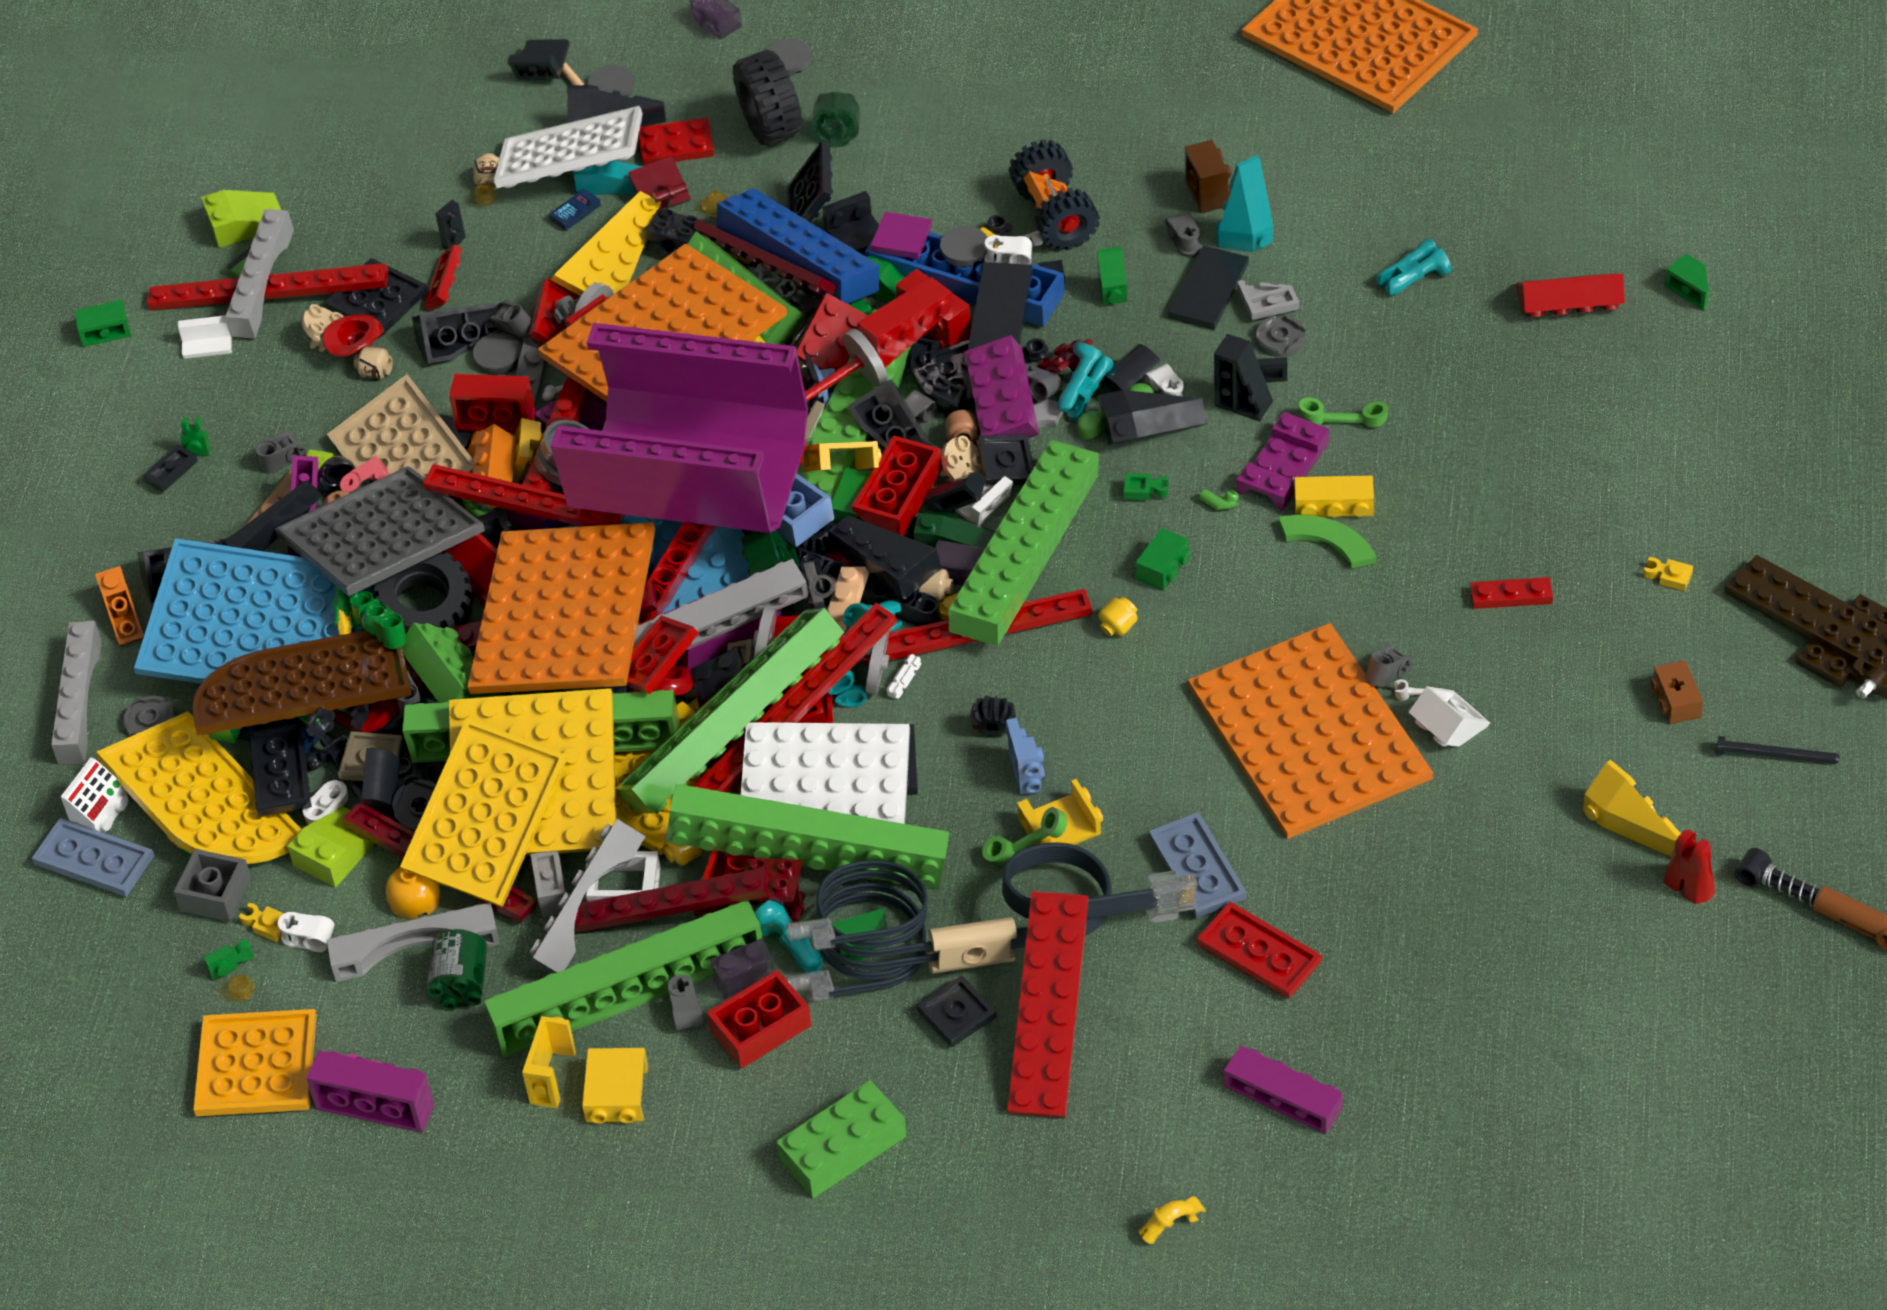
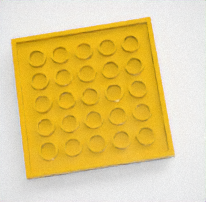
[449,689,617,856]

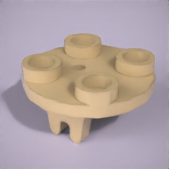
[301,304,343,352]
[940,436,983,482]

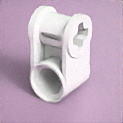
[984,235,1032,265]
[1143,364,1184,396]
[278,912,334,952]

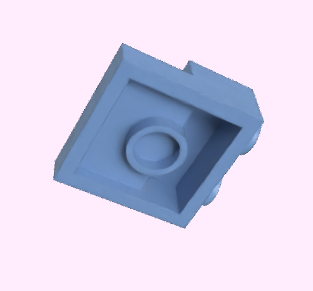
[1006,718,1045,795]

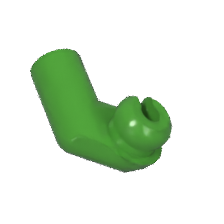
[1199,489,1239,510]
[461,498,491,517]

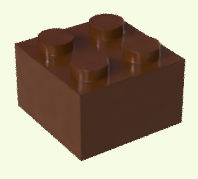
[1185,140,1231,213]

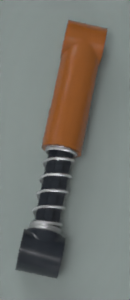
[1734,848,1887,951]

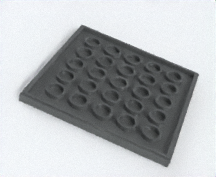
[275,466,485,596]

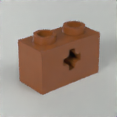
[1650,660,1703,724]

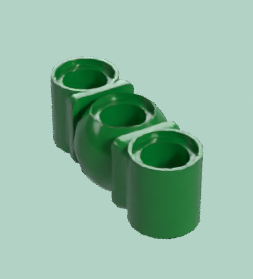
[350,591,406,649]

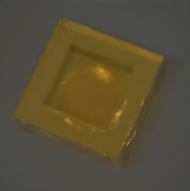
[700,190,730,218]

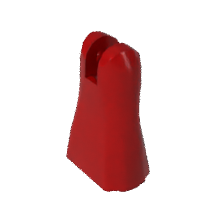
[1664,829,1715,904]

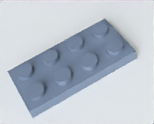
[1149,812,1247,918]
[32,818,154,897]

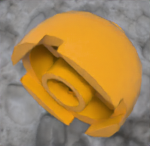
[385,867,442,920]

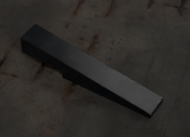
[225,480,322,551]

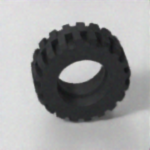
[732,50,803,146]
[371,552,472,634]

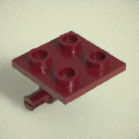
[628,156,691,209]
[1037,338,1103,382]
[744,858,805,924]

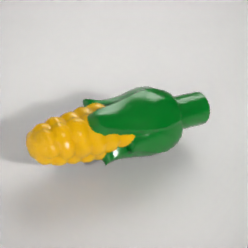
[332,585,355,635]

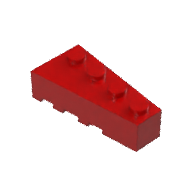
[857,277,952,368]

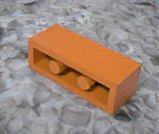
[473,424,517,509]

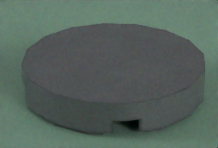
[766,38,811,76]
[588,65,635,96]
[940,226,988,267]
[1256,315,1306,357]
[473,333,521,375]
[123,696,177,737]

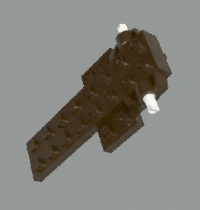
[1724,555,1887,699]

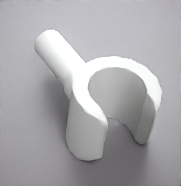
[1394,679,1424,701]

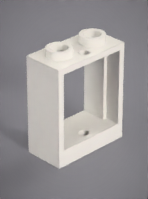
[583,851,661,901]

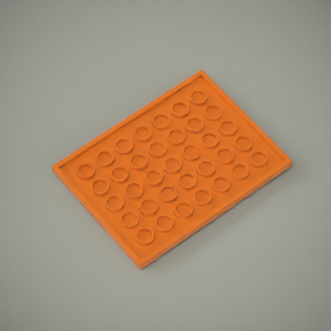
[1242,0,1478,113]
[538,243,787,402]
[468,522,655,694]
[1188,623,1434,839]

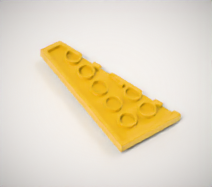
[550,191,661,296]

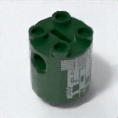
[426,929,488,1011]

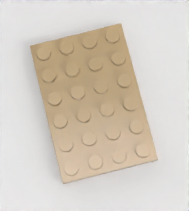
[327,374,474,496]

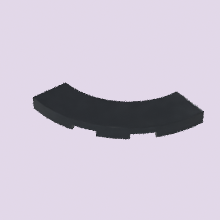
[910,337,967,411]

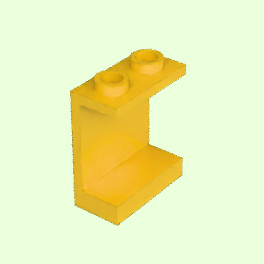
[802,442,881,473]
[1017,779,1103,845]
[522,1016,576,1109]
[583,1048,648,1124]

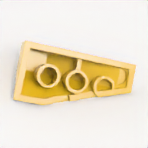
[1583,760,1681,857]

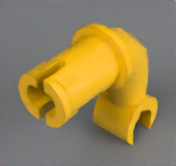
[1138,1197,1206,1244]

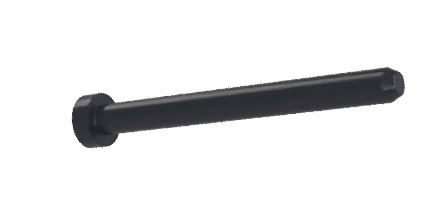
[1716,736,1840,764]

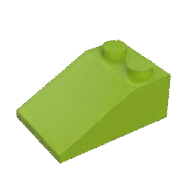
[201,190,281,248]
[287,806,375,888]

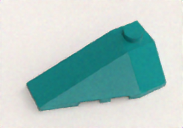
[1216,155,1273,252]
[574,160,643,195]

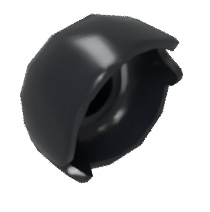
[318,456,356,493]

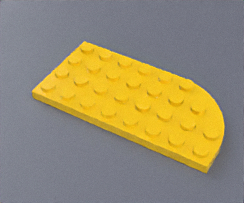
[96,711,302,864]

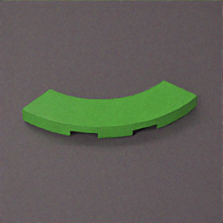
[1279,515,1377,569]

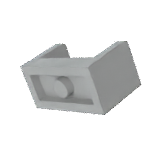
[531,851,566,917]

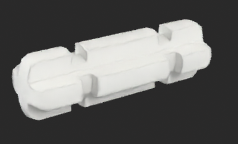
[886,654,921,700]

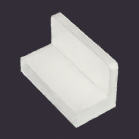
[178,315,232,359]
[955,476,1013,525]

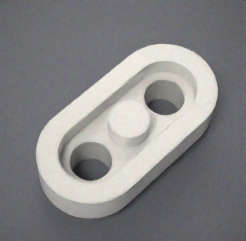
[303,780,349,824]

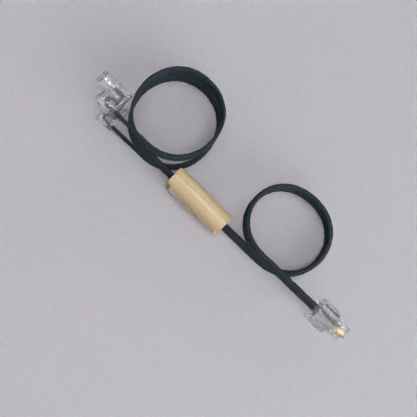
[786,842,1198,1003]

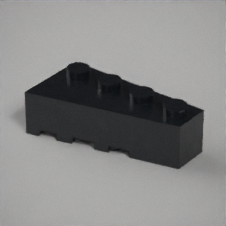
[829,515,942,600]

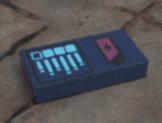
[549,189,601,231]

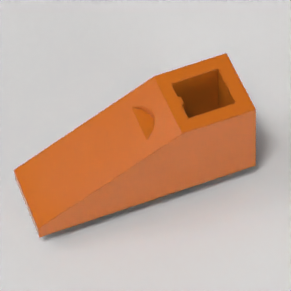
[95,566,144,646]

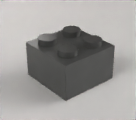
[174,849,252,922]

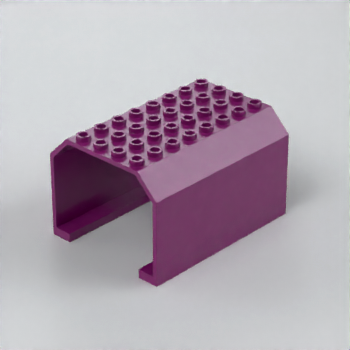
[550,323,808,533]

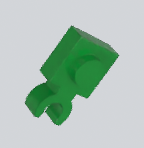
[180,416,211,456]
[1124,473,1169,500]
[203,939,255,981]

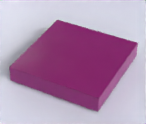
[871,211,932,259]

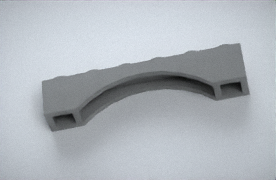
[225,209,294,338]
[51,621,102,765]
[529,819,645,975]
[327,903,500,982]

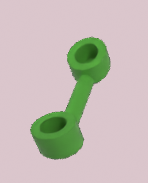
[1077,383,1154,440]
[1298,397,1388,428]
[982,807,1067,867]

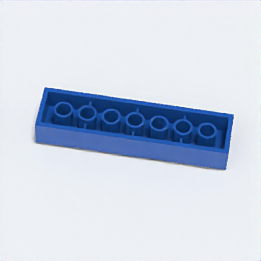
[717,189,880,304]
[865,232,1065,327]

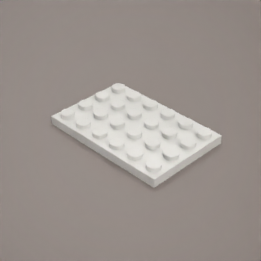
[494,106,642,188]
[741,723,910,824]

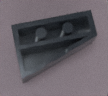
[1214,334,1273,421]

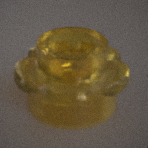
[474,183,497,205]
[228,974,256,1000]

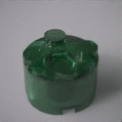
[811,92,860,148]

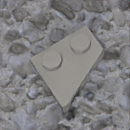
[1237,280,1299,321]

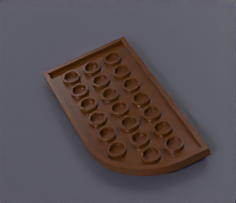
[193,631,412,736]

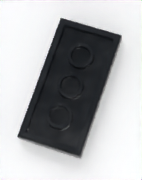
[1168,245,1249,330]
[968,262,1033,350]
[248,721,312,817]

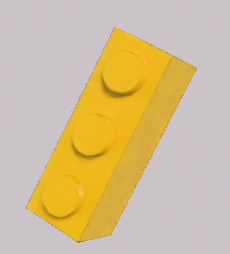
[1295,476,1374,517]

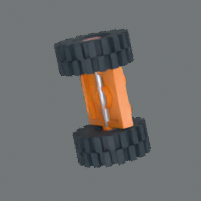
[1008,139,1100,251]

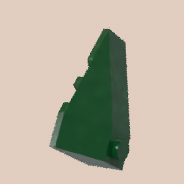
[914,511,996,560]

